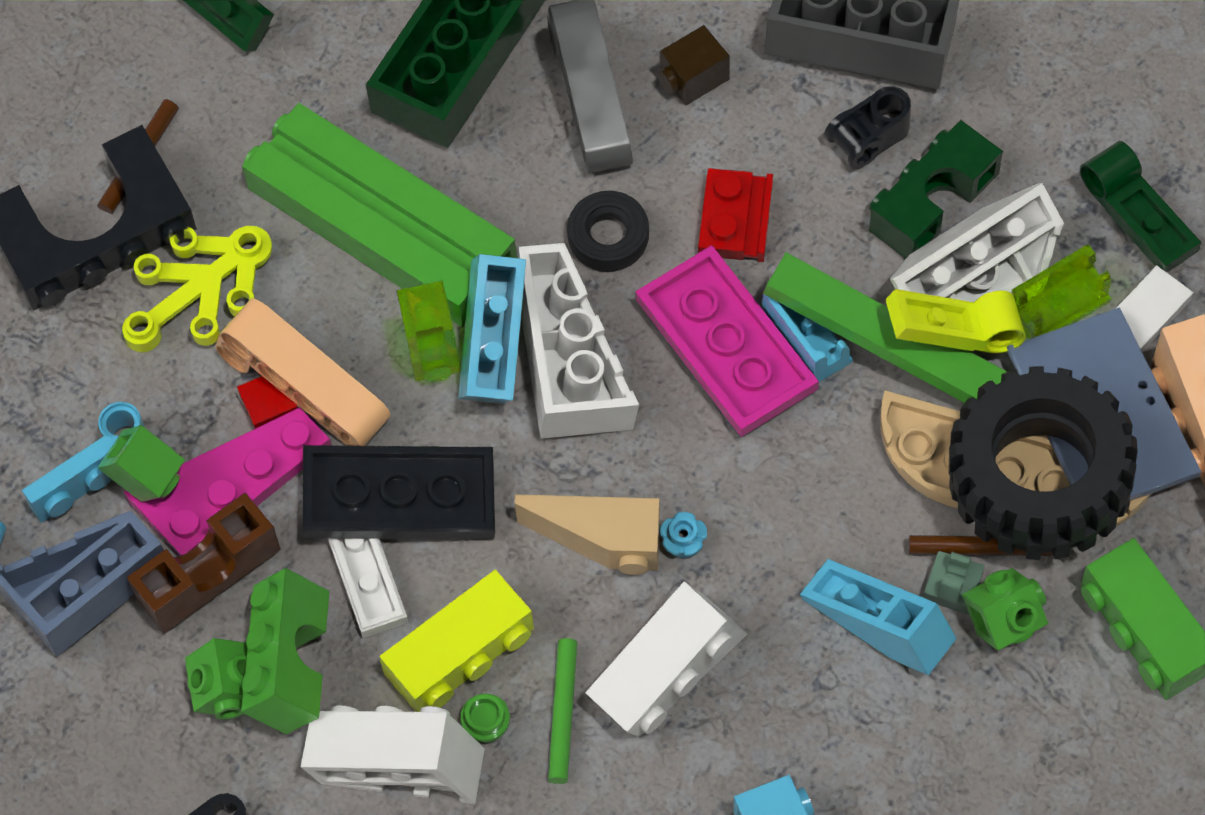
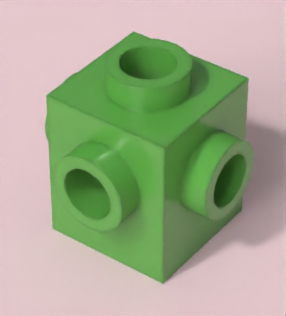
[962,568,1048,650]
[185,638,247,720]

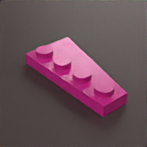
[124,408,331,557]

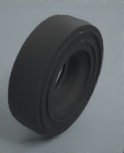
[567,191,649,272]

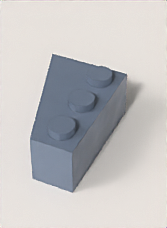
[0,511,164,657]

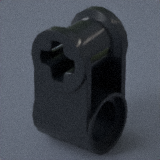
[824,86,911,169]

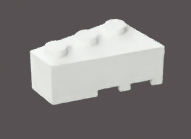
[585,582,748,738]

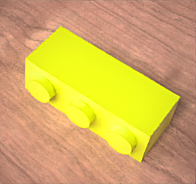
[379,569,534,712]

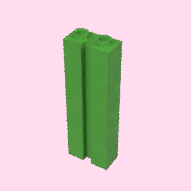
[242,102,517,327]

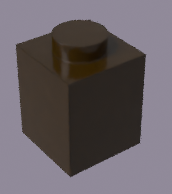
[658,25,730,106]

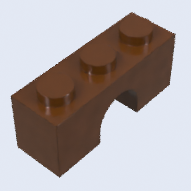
[127,492,281,634]

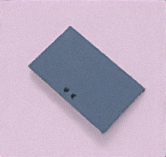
[1007,307,1201,501]

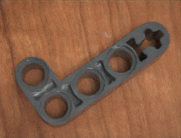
[547,0,633,174]

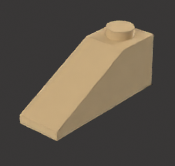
[515,494,660,575]

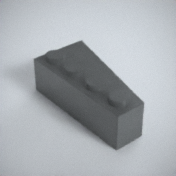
[764,0,960,89]

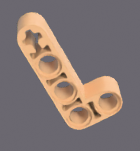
[215,298,391,446]

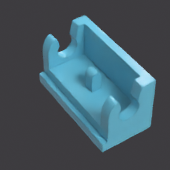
[762,294,853,382]

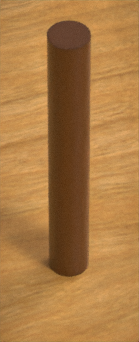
[97,99,179,215]
[909,535,1053,556]

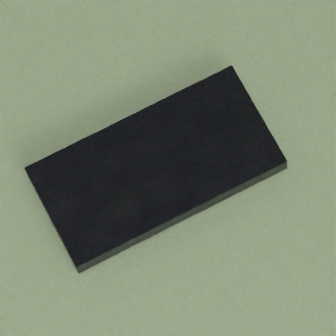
[302,445,495,539]

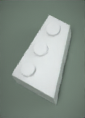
[301,705,485,804]

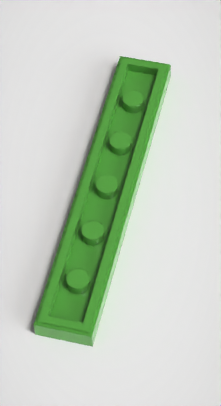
[763,252,1007,403]

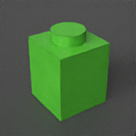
[97,425,185,502]

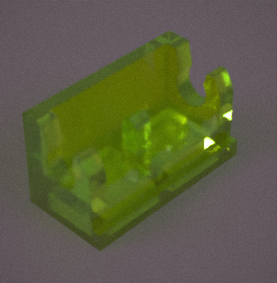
[1011,244,1111,339]

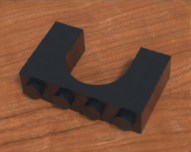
[0,125,197,311]

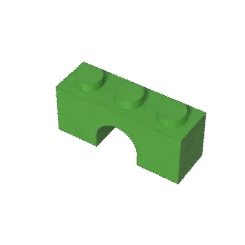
[241,568,330,734]

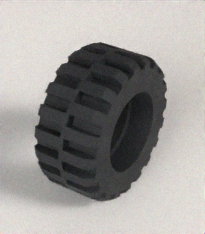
[948,366,1138,560]

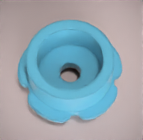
[660,512,707,558]

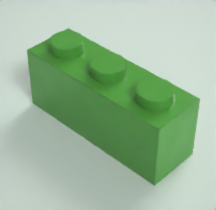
[1081,538,1205,701]

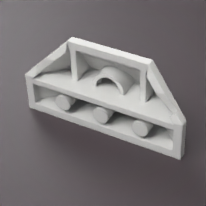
[890,183,1064,303]

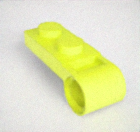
[885,289,1026,353]

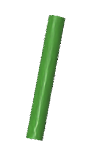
[548,638,577,784]

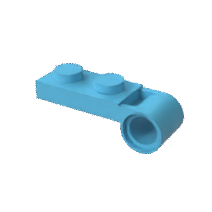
[22,402,145,523]

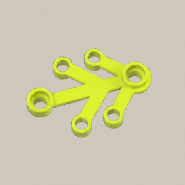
[122,226,272,353]

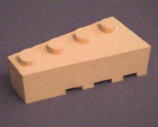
[1150,314,1205,487]

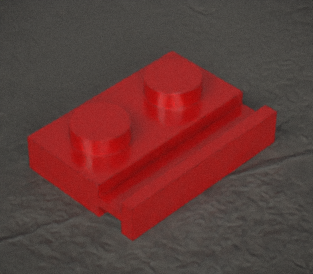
[698,168,773,262]

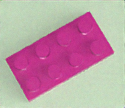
[635,245,819,437]

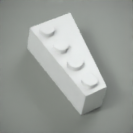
[517,243,639,439]

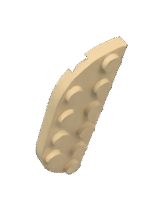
[880,391,1152,526]

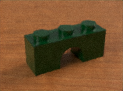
[869,120,1003,259]

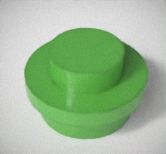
[461,694,510,743]

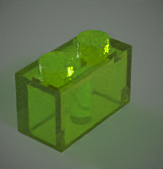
[396,280,461,382]

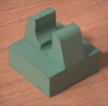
[923,551,985,615]

